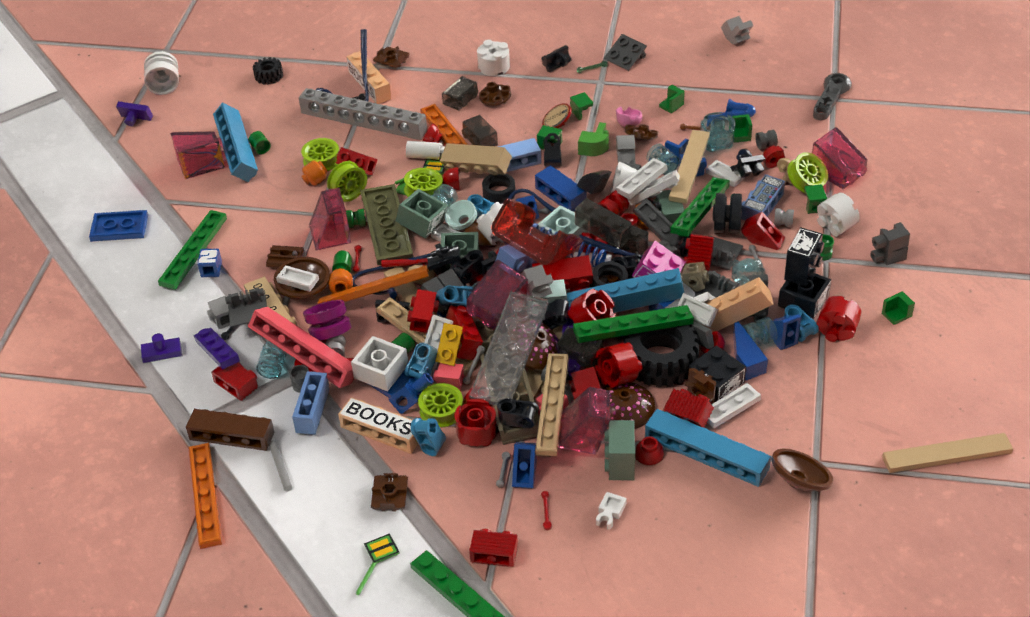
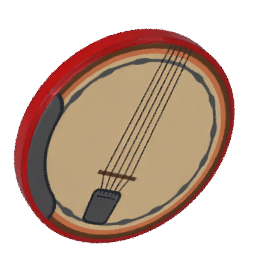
[542,103,572,128]

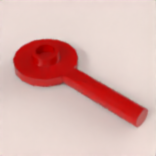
[381,258,428,268]

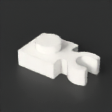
[596,492,627,530]

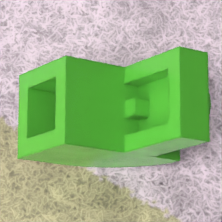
[578,122,609,156]

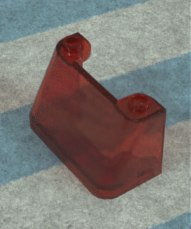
[491,198,584,266]

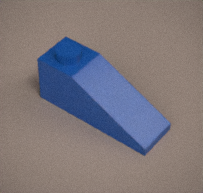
[733,321,768,381]

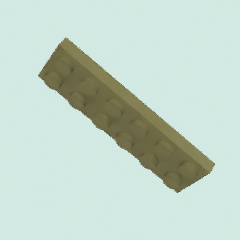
[360,184,414,265]

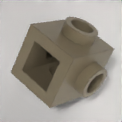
[680,262,709,292]

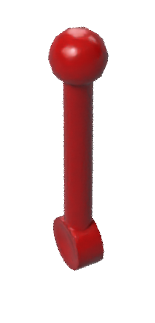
[353,245,362,272]
[541,491,552,530]

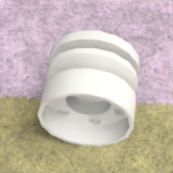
[144,51,179,95]

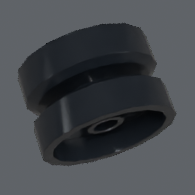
[713,193,742,234]

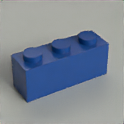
[535,165,587,212]

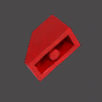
[740,212,785,250]

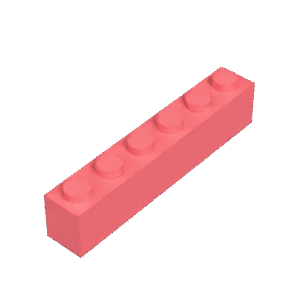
[248,307,354,388]

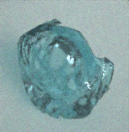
[732,258,765,286]

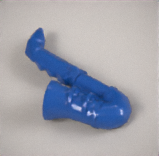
[703,99,756,126]

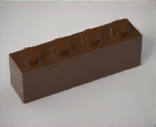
[186,408,275,451]

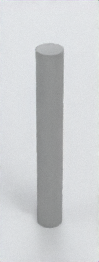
[269,440,292,491]

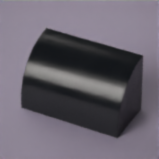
[577,170,612,194]

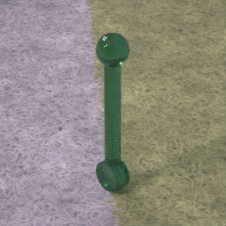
[577,61,608,73]

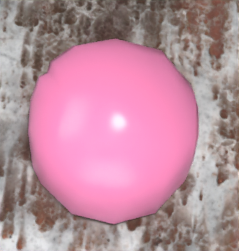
[616,107,642,127]

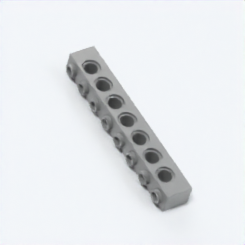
[299,88,427,140]

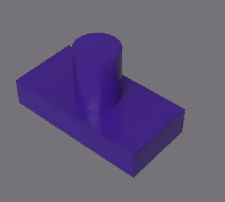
[116,101,153,127]
[141,333,182,363]

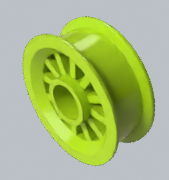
[301,138,339,171]
[787,152,828,193]
[327,161,367,202]
[404,168,443,199]
[418,383,463,428]

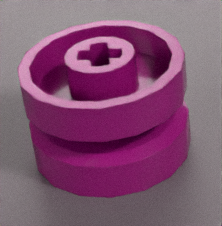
[303,300,352,340]

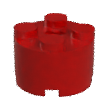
[568,289,616,323]
[816,296,862,342]
[595,342,642,388]
[454,399,497,447]

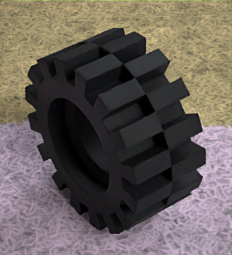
[253,57,283,85]

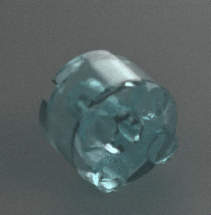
[700,112,735,152]

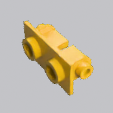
[435,323,463,366]

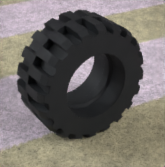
[623,324,700,388]

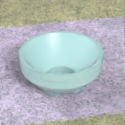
[445,200,477,230]

